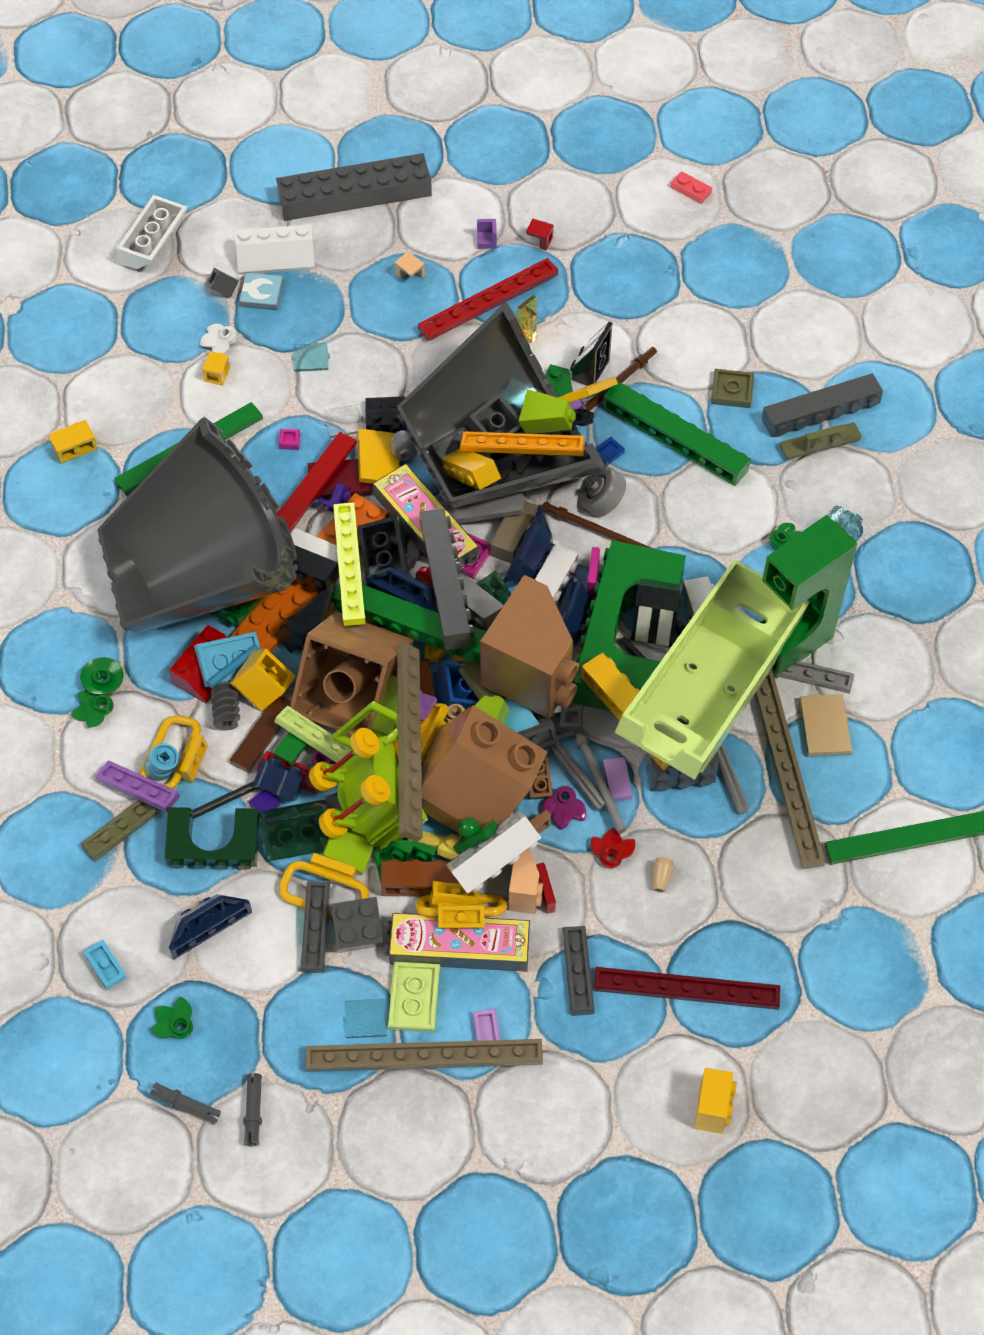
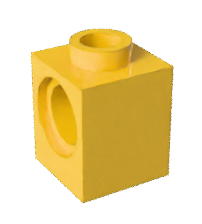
[202,351,231,386]

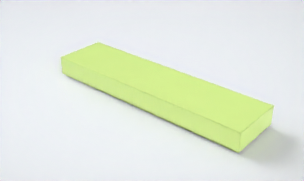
[274,705,353,763]

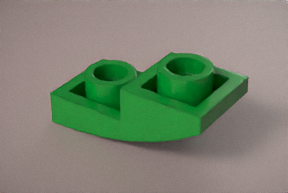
[273,732,310,766]
[385,840,437,862]

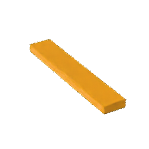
[460,431,586,456]

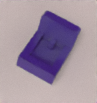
[318,483,351,512]

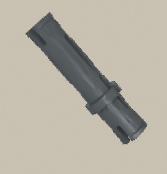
[243,1073,262,1147]
[150,1082,221,1125]

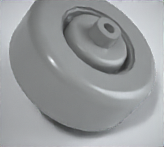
[580,467,626,517]

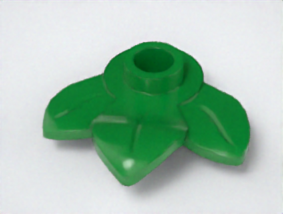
[769,523,801,549]
[71,690,114,728]
[151,997,193,1039]

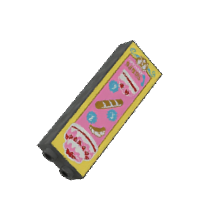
[372,464,479,569]
[385,913,530,972]

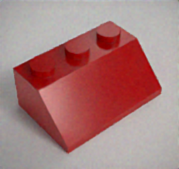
[169,625,228,704]

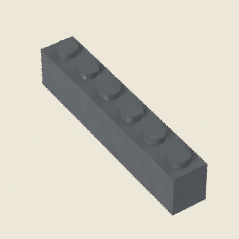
[762,373,883,437]

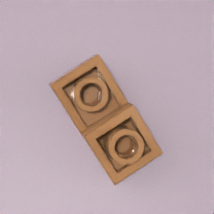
[529,757,553,799]

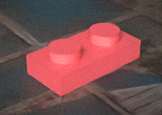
[670,171,712,204]

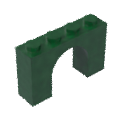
[164,807,260,870]

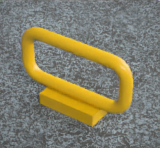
[139,715,208,789]
[278,853,370,919]
[416,894,507,928]

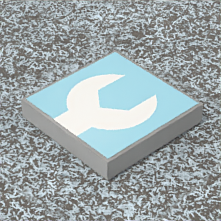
[239,272,284,310]

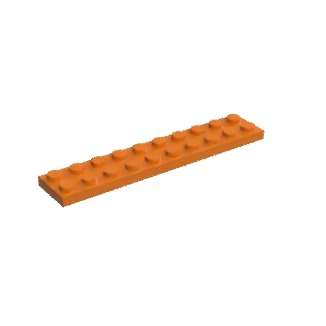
[230,493,389,653]

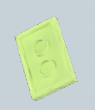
[388,961,440,1032]

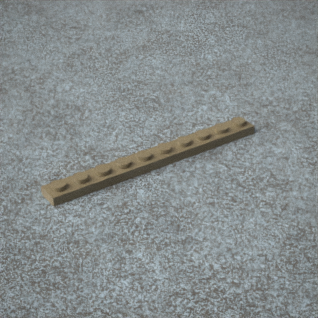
[397,642,423,842]
[755,670,825,869]
[306,1039,543,1072]

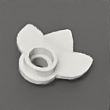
[199,324,237,354]

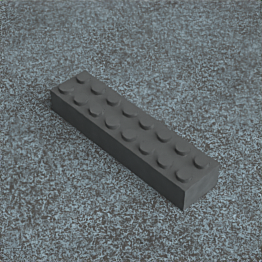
[276,153,432,221]

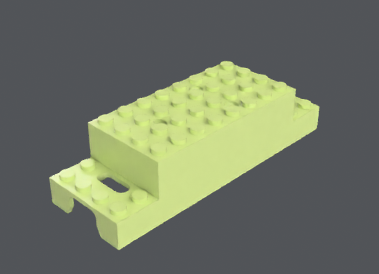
[615,559,810,780]

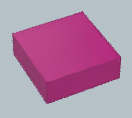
[279,429,301,450]

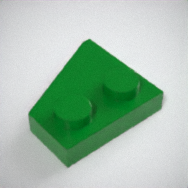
[545,364,574,403]

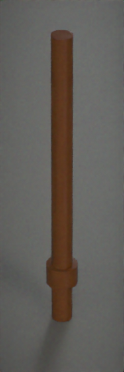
[575,347,657,414]
[541,502,654,549]

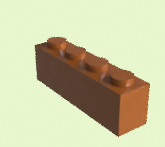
[381,859,460,896]

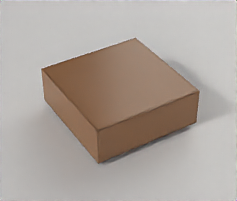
[529,810,551,834]

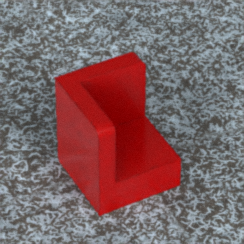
[526,218,554,251]

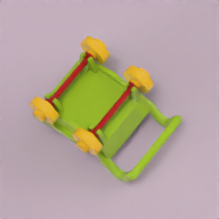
[309,701,428,850]

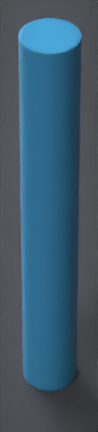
[206,644,260,688]

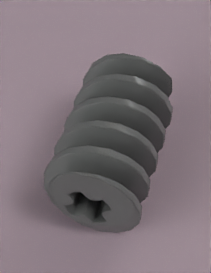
[211,682,240,730]

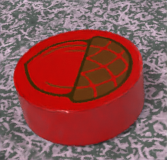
[415,566,433,586]

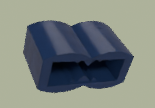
[253,756,306,801]

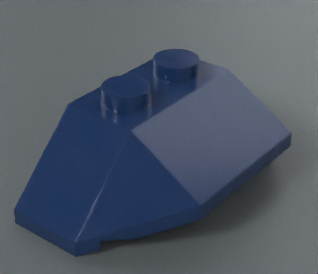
[503,508,555,588]
[366,567,438,613]
[559,575,591,643]
[169,894,252,960]

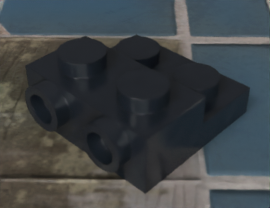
[365,396,407,433]

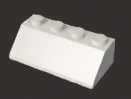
[117,195,187,269]
[235,225,315,275]
[446,810,541,893]

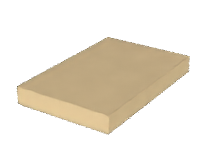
[800,694,852,757]

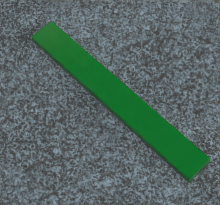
[114,402,263,495]
[825,811,984,865]

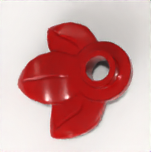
[591,828,635,869]

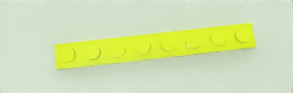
[333,503,365,626]

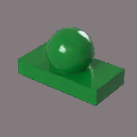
[453,817,498,854]

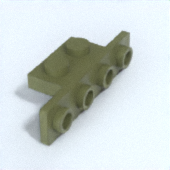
[780,422,861,459]

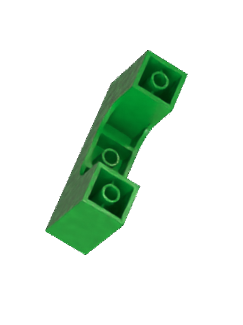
[760,514,858,678]
[572,540,686,712]

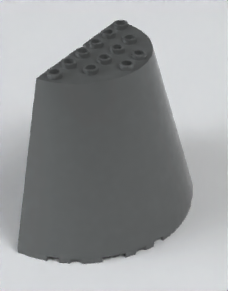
[397,302,605,508]
[97,416,298,633]

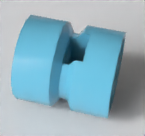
[144,743,179,781]

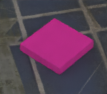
[587,547,600,605]

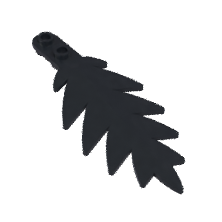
[454,409,594,494]

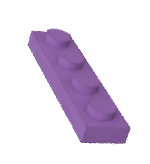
[95,760,180,813]

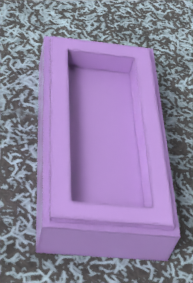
[603,757,632,802]
[472,1009,501,1041]

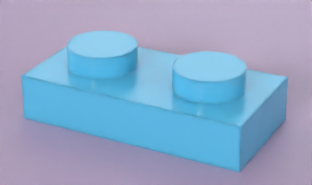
[83,940,127,990]

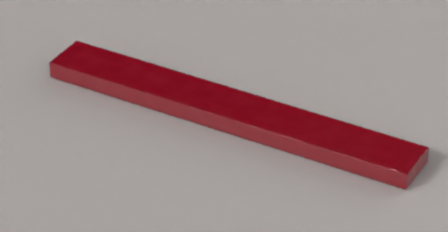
[593,967,781,1010]

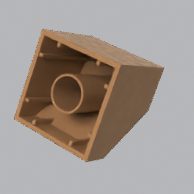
[480,575,579,719]
[290,612,414,735]
[421,705,547,834]

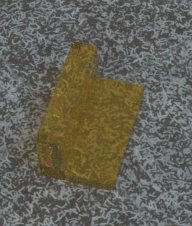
[517,295,537,343]

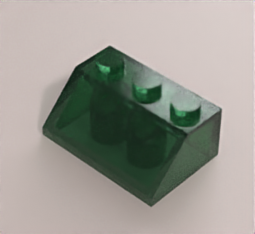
[259,799,329,861]

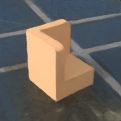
[394,252,425,279]

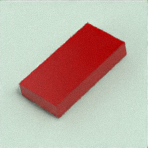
[536,862,556,914]

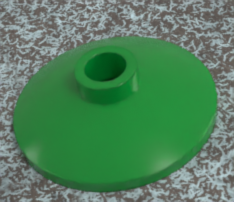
[80,657,124,696]

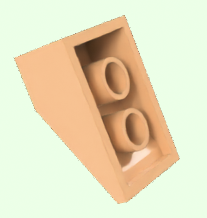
[508,849,543,914]

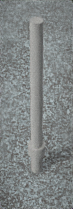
[573,729,626,834]

